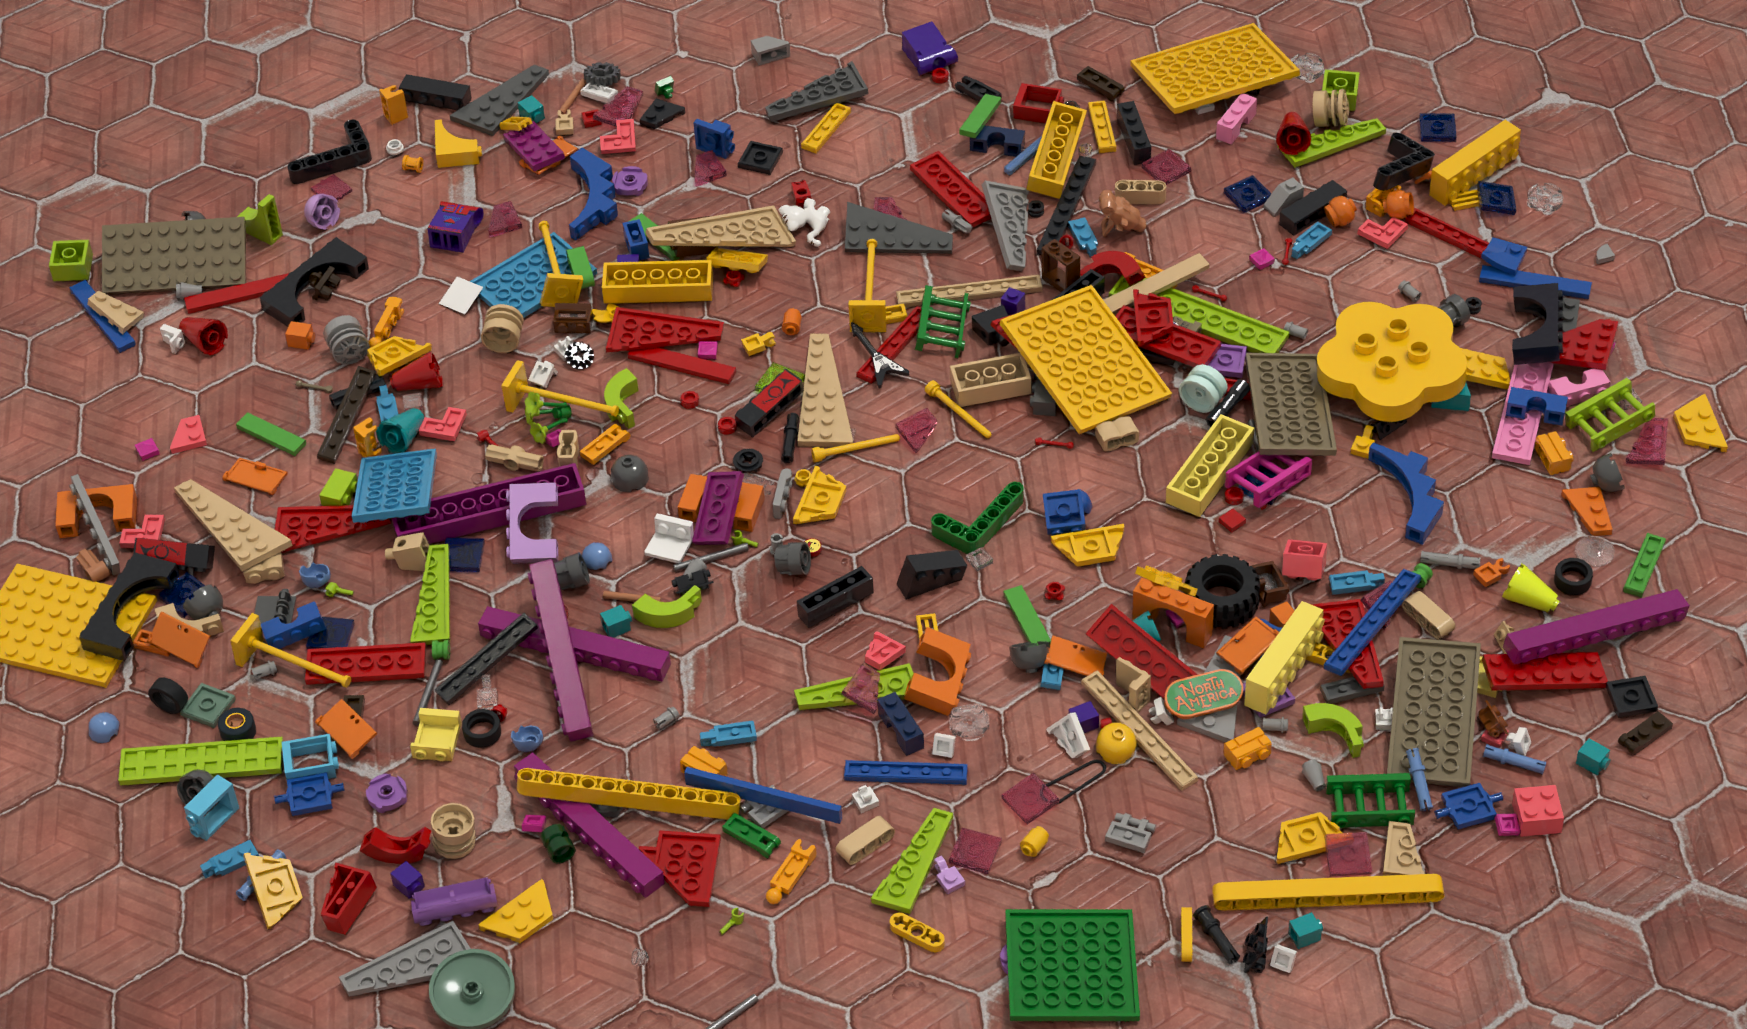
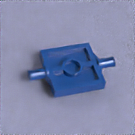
[274,772,345,816]
[1434,783,1503,830]

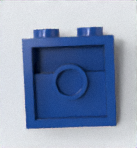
[693,119,735,159]
[1043,489,1086,536]

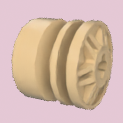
[1313,89,1349,127]
[481,304,524,353]
[431,803,476,859]

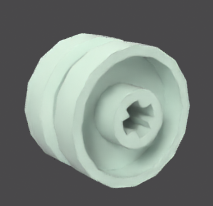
[1179,364,1228,413]

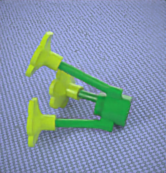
[525,392,572,444]

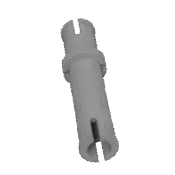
[1420,551,1481,569]

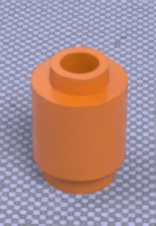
[782,308,802,335]

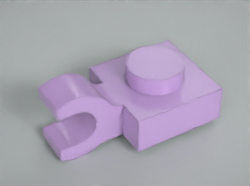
[934,856,965,895]

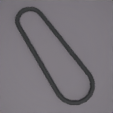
[1040,760,1106,804]

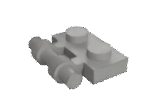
[740,785,788,828]
[1105,813,1156,853]

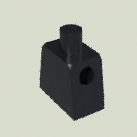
[972,305,1009,347]

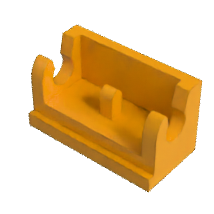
[379,85,408,125]
[1365,185,1402,218]
[353,417,382,458]

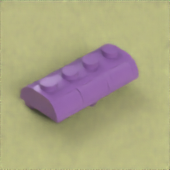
[411,877,498,926]

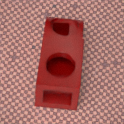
[791,180,811,208]

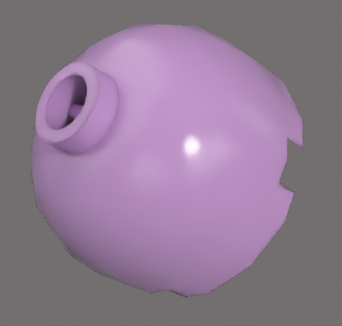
[304,194,340,230]

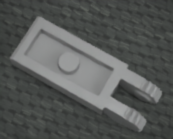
[773,468,793,519]

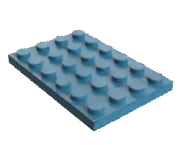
[470,232,598,318]
[352,448,437,523]

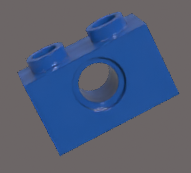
[622,219,650,260]

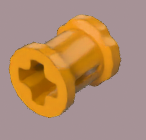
[402,155,424,173]

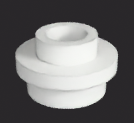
[386,139,404,155]

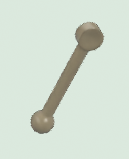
[296,380,333,393]

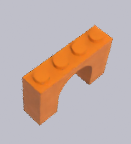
[678,474,765,532]
[55,484,137,538]
[1132,578,1214,649]
[903,627,971,716]

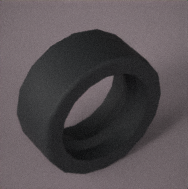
[1554,558,1593,595]
[148,677,188,714]
[462,709,501,748]

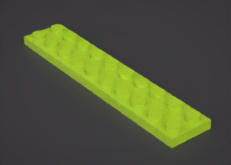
[1109,276,1289,353]

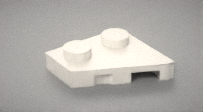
[1046,712,1090,758]

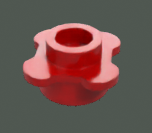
[723,270,744,287]
[1045,582,1065,601]

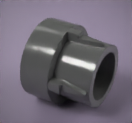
[1437,294,1470,327]
[774,542,811,576]
[555,553,590,590]

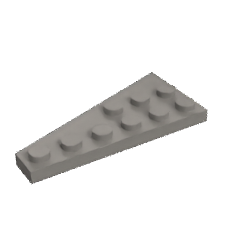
[982,180,1029,271]
[1177,635,1240,743]
[339,921,471,997]

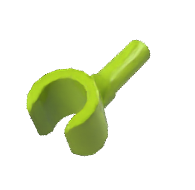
[731,530,759,547]
[325,582,354,597]
[719,908,744,935]

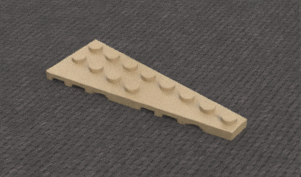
[645,205,796,247]
[797,334,853,447]
[174,479,292,571]

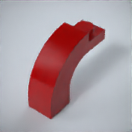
[1080,251,1146,287]
[360,827,432,864]

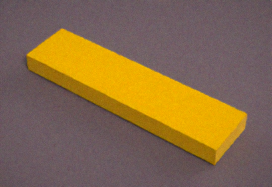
[1088,101,1116,153]
[801,103,851,154]

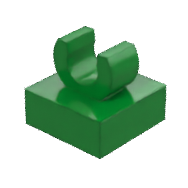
[654,76,674,99]

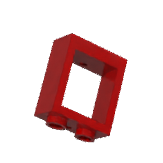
[1013,83,1064,124]

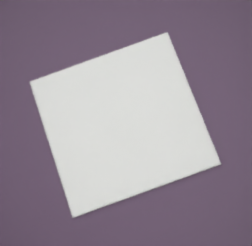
[439,277,483,314]

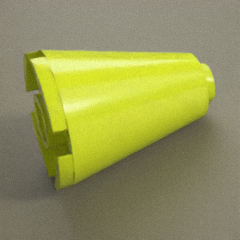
[1502,563,1560,612]

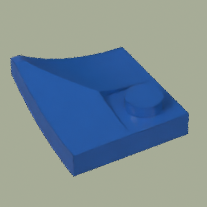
[1481,237,1527,276]

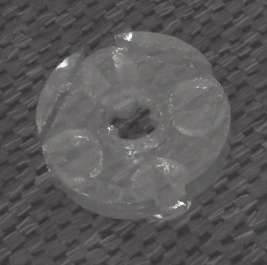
[1291,53,1324,83]
[1527,183,1564,215]
[949,703,990,741]

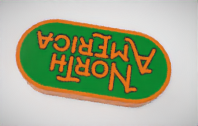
[1164,669,1243,719]

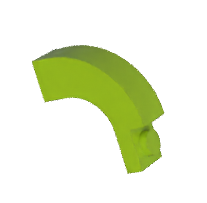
[604,368,639,429]
[632,585,702,628]
[1302,703,1364,758]

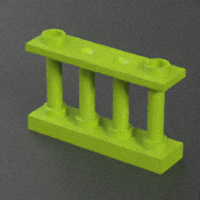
[1565,378,1655,452]

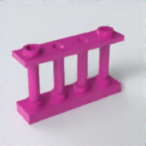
[1225,451,1312,508]

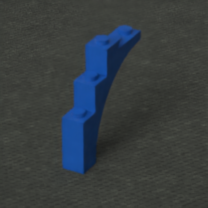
[569,148,618,241]
[1368,443,1444,545]

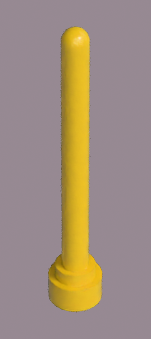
[925,380,992,438]
[811,434,900,463]

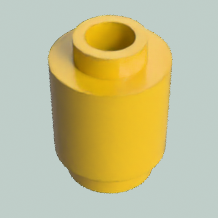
[1020,826,1049,857]

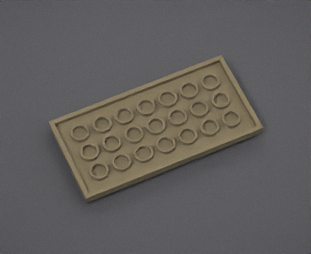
[102,217,246,295]
[1245,353,1337,456]
[1387,637,1481,787]

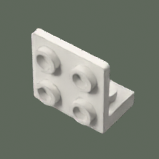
[644,513,694,563]

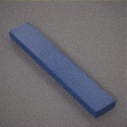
[1479,265,1592,299]
[69,280,136,353]
[844,760,968,785]

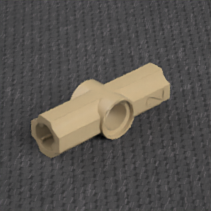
[485,445,544,472]

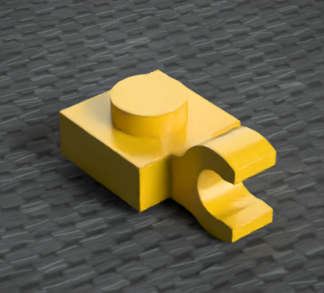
[741,332,776,356]
[1350,425,1375,458]

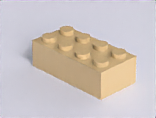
[950,353,1031,407]

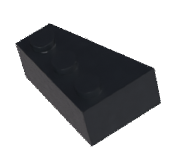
[896,550,967,600]

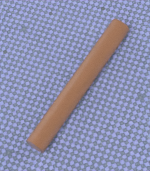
[560,79,586,114]
[603,591,662,602]

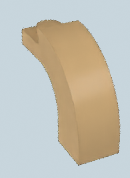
[155,603,224,636]

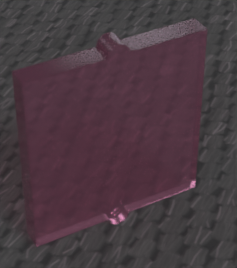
[311,174,352,201]

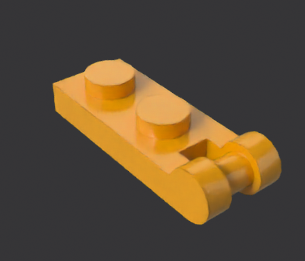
[580,424,631,465]

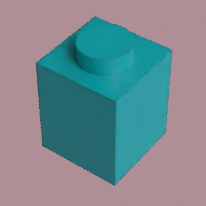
[518,95,545,123]
[600,605,632,638]
[1576,738,1611,775]
[1288,912,1323,949]

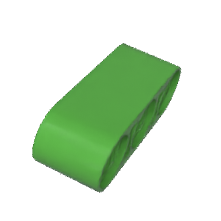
[566,246,595,289]

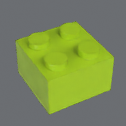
[1322,69,1360,111]
[49,240,93,281]

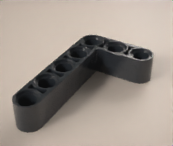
[287,119,372,184]
[1373,133,1435,191]

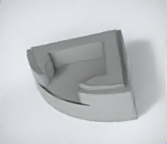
[1596,244,1615,264]

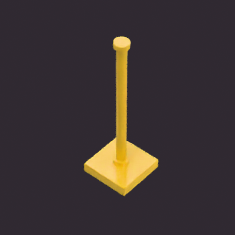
[538,221,583,307]
[848,239,887,332]
[501,360,619,417]
[230,613,351,688]

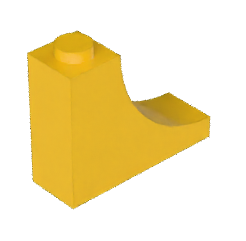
[435,119,482,168]

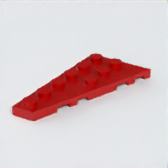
[606,307,724,353]
[275,505,391,553]
[1311,599,1384,689]

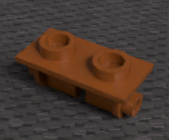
[1478,700,1509,737]

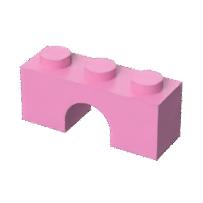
[1216,93,1257,145]
[1547,369,1610,407]

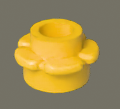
[794,469,811,487]

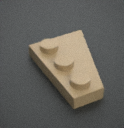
[87,291,144,334]
[1383,821,1425,876]

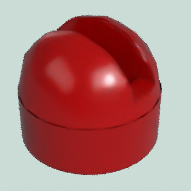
[1059,235,1074,249]
[492,704,508,722]

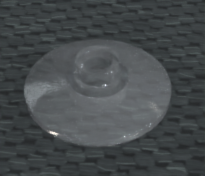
[1575,536,1615,567]

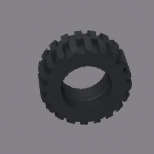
[1184,554,1260,629]

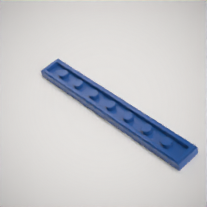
[1324,569,1421,676]
[684,767,842,824]

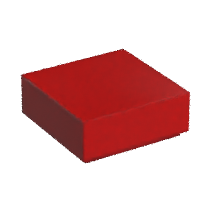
[581,109,602,128]
[1219,508,1246,533]

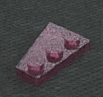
[593,86,643,127]
[1626,418,1668,465]

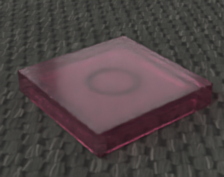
[1142,149,1191,185]
[1001,772,1059,825]
[949,827,1002,874]
[1324,832,1372,876]

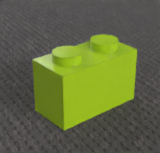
[319,468,358,506]

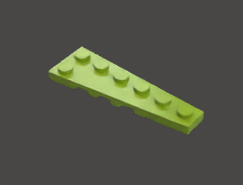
[1277,118,1386,168]
[411,544,450,645]
[794,663,913,710]
[871,808,953,914]

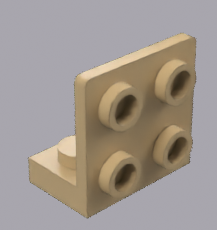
[1116,657,1151,713]

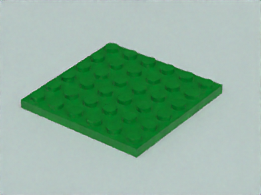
[1005,909,1140,1021]

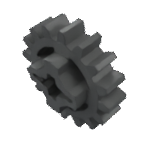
[584,62,621,87]

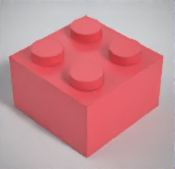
[1282,539,1327,580]
[1512,785,1564,837]

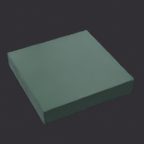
[180,683,236,728]

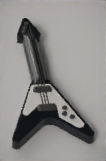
[851,322,909,388]

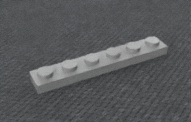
[69,474,120,575]

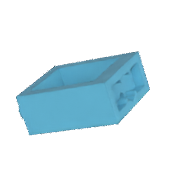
[282,734,339,780]
[184,775,239,841]

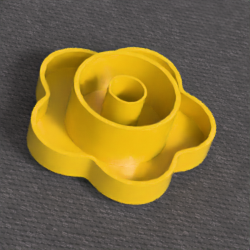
[1317,302,1467,422]

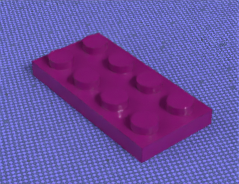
[503,121,565,171]
[692,471,744,545]

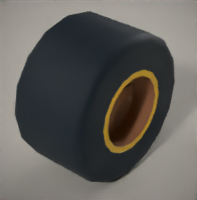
[218,707,256,741]

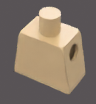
[385,533,429,571]

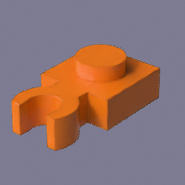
[1473,558,1510,587]

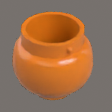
[1383,190,1414,220]
[1324,196,1357,228]

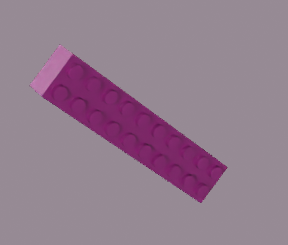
[392,463,587,544]

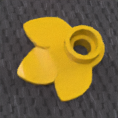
[592,303,619,323]

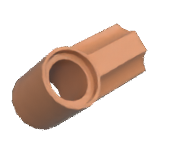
[76,549,110,582]

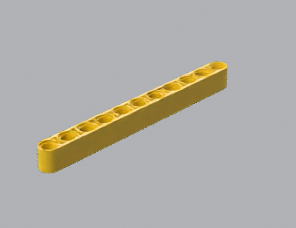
[517,768,741,820]
[1212,874,1445,911]

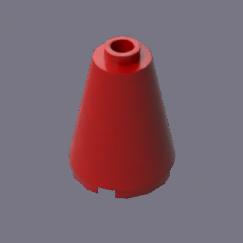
[1276,112,1311,155]
[179,317,228,355]
[390,352,443,391]

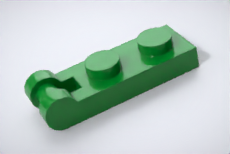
[722,813,781,858]

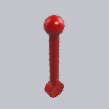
[1282,238,1292,265]
[1192,285,1227,302]
[1035,437,1074,449]

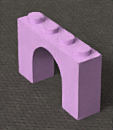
[506,483,558,564]

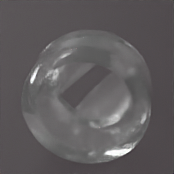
[1078,143,1092,157]
[631,948,649,966]

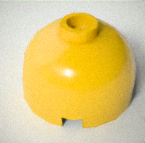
[1095,723,1137,764]

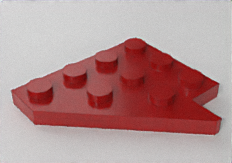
[1549,319,1619,370]
[638,830,721,907]

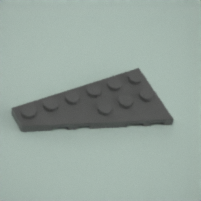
[765,61,869,122]
[449,65,549,136]
[845,202,953,254]

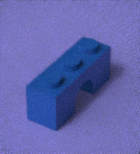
[1506,387,1568,426]
[261,601,327,649]

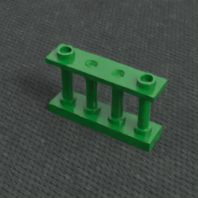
[915,285,971,358]
[1326,773,1415,828]

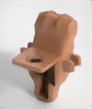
[1099,190,1146,237]

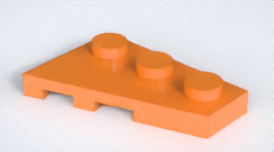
[1561,487,1613,536]

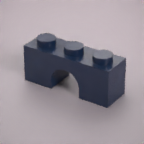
[970,126,1025,157]
[877,692,924,756]

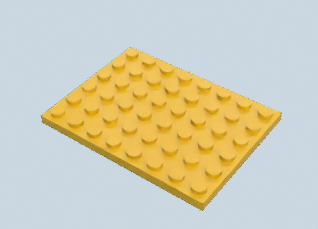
[1130,23,1300,114]
[1000,285,1172,434]
[0,564,157,688]

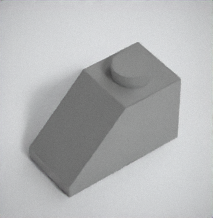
[751,36,790,65]
[1264,177,1304,217]

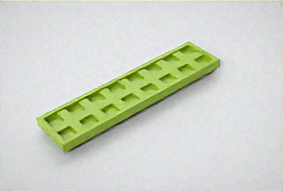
[118,737,284,786]

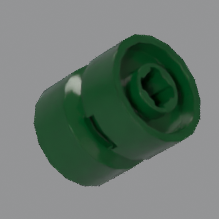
[540,824,576,864]

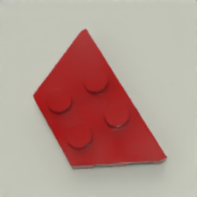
[1133,289,1174,346]

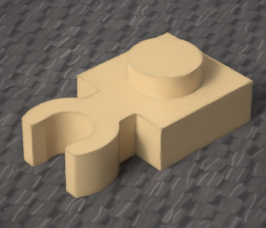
[556,109,574,135]

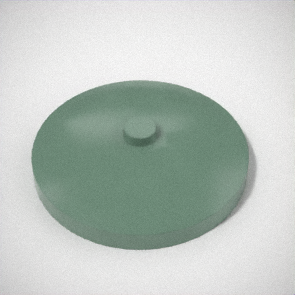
[429,949,515,1029]

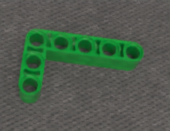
[931,482,1024,555]

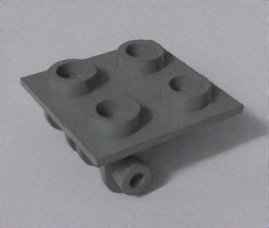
[254,589,296,624]

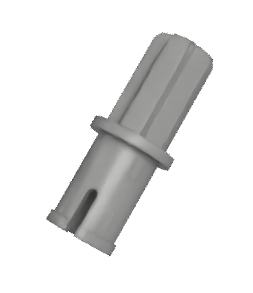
[942,209,972,234]

